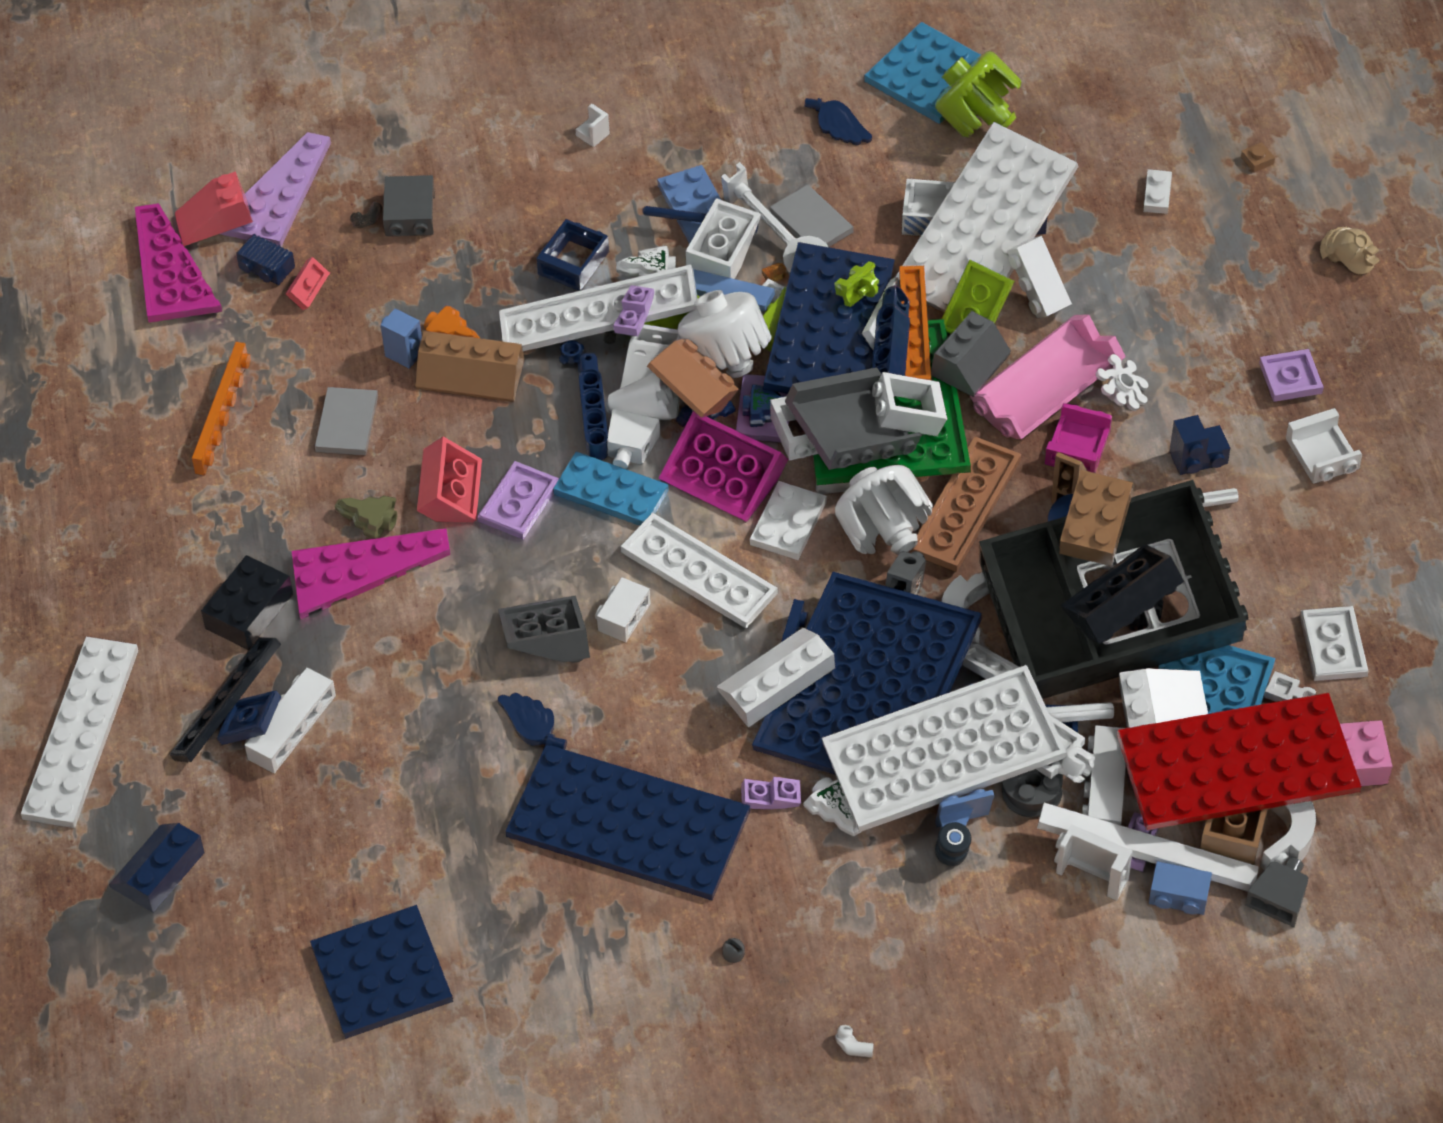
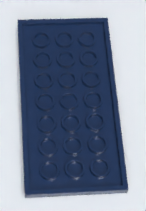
[763,242,895,394]
[505,745,750,901]

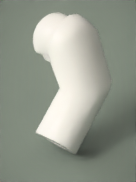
[836,1025,873,1057]

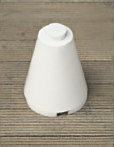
[605,373,679,420]

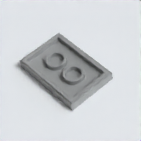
[770,184,853,247]
[315,387,378,455]

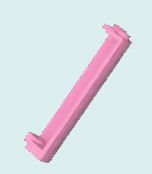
[970,315,1126,439]

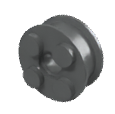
[1002,769,1063,818]

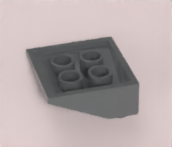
[498,595,590,663]

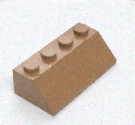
[416,331,524,402]

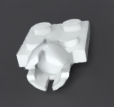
[1036,715,1095,783]

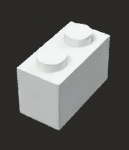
[595,577,651,642]

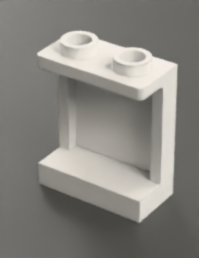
[1286,408,1362,484]
[1054,824,1133,901]

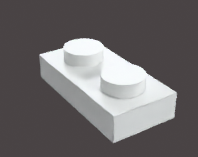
[1143,169,1172,214]

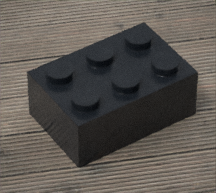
[201,555,293,650]

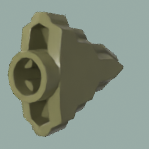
[335,495,398,539]

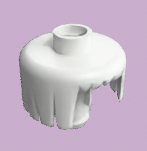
[678,290,771,378]
[835,465,933,555]

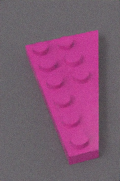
[135,203,223,323]

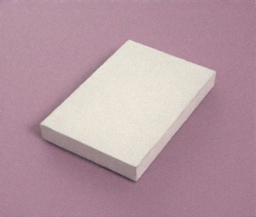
[1300,606,1369,681]

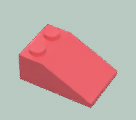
[175,171,253,246]

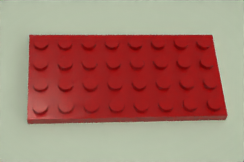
[1117,693,1362,831]

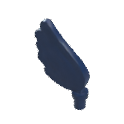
[804,98,872,145]
[498,693,567,749]

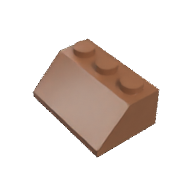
[647,338,739,418]

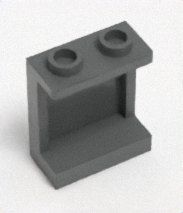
[383,175,435,236]

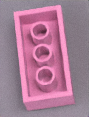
[1340,721,1392,786]

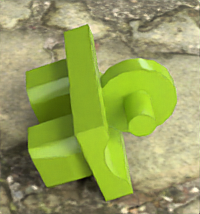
[834,262,879,307]

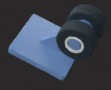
[935,789,994,866]

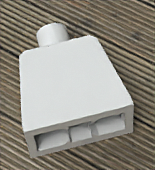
[607,409,660,469]

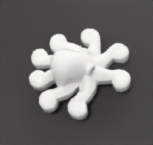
[1095,354,1148,411]

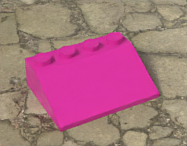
[658,411,789,522]

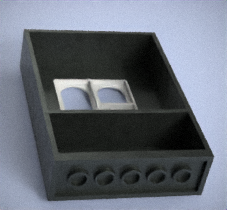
[979,480,1249,699]

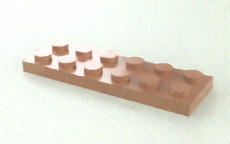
[909,436,1021,572]

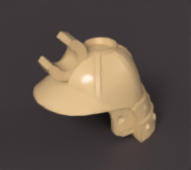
[1320,227,1379,274]

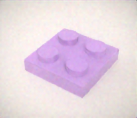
[1259,349,1324,402]

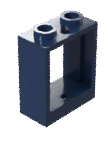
[536,219,609,291]

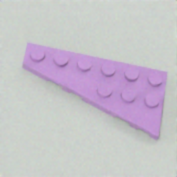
[220,132,331,247]

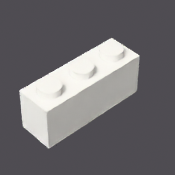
[1007,236,1072,318]

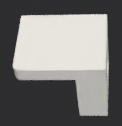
[576,104,610,147]

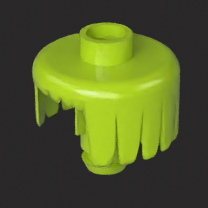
[935,51,1021,138]

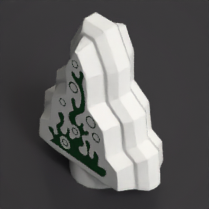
[616,246,676,277]
[803,777,861,836]

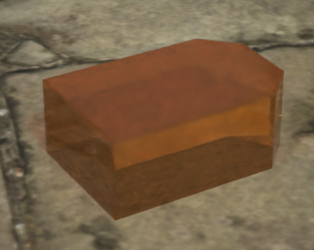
[762,262,787,282]

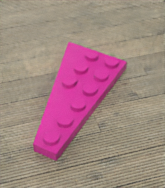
[292,528,450,620]

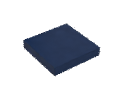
[217,690,281,745]

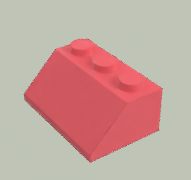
[417,436,482,523]

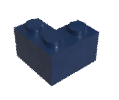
[1169,415,1231,475]

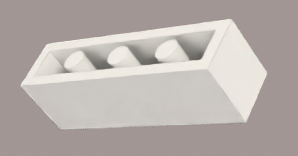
[245,667,336,774]
[1082,725,1126,825]

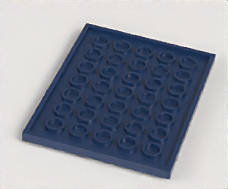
[752,572,982,775]

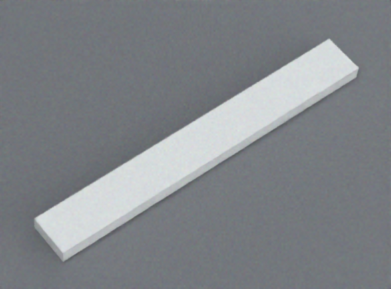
[1037,803,1259,891]

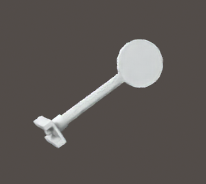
[721,162,828,275]

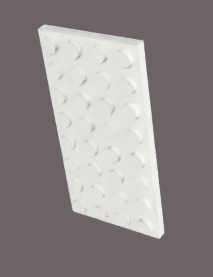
[896,122,1079,312]
[822,665,1067,832]

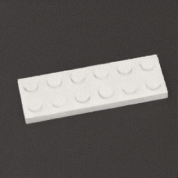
[621,513,778,628]

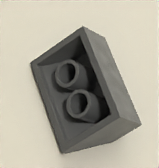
[931,311,1011,397]

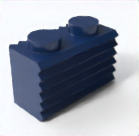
[236,234,295,285]

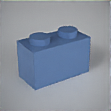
[380,308,422,369]
[1149,861,1212,915]

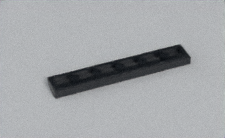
[170,637,281,762]

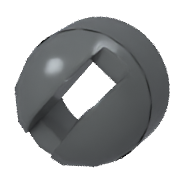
[722,938,745,963]

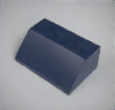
[109,823,205,913]

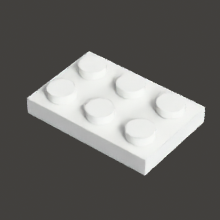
[750,481,827,560]

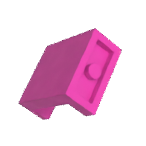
[1045,403,1112,473]

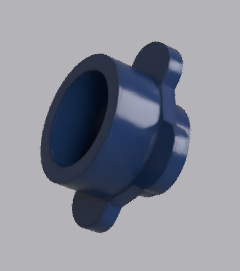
[559,340,584,364]

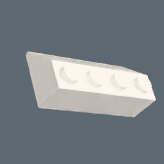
[716,628,835,727]

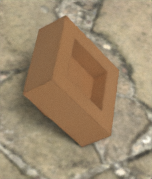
[1241,142,1275,172]

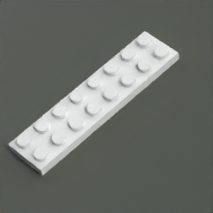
[499,264,697,351]
[21,637,139,828]

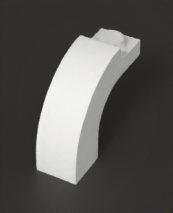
[942,572,989,646]
[1260,801,1316,871]

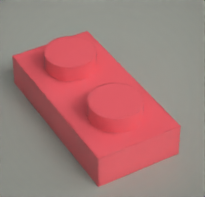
[285,257,330,310]

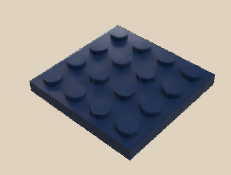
[310,905,453,1039]

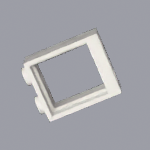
[872,372,947,436]
[770,396,818,461]

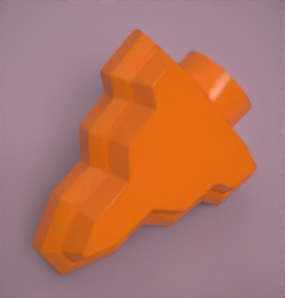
[424,305,480,338]

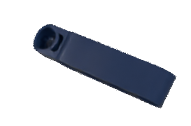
[872,285,910,376]
[578,353,608,461]

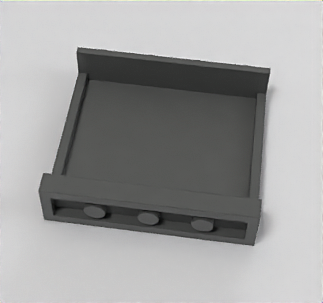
[785,368,922,470]

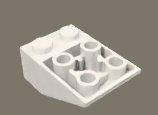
[620,325,680,392]

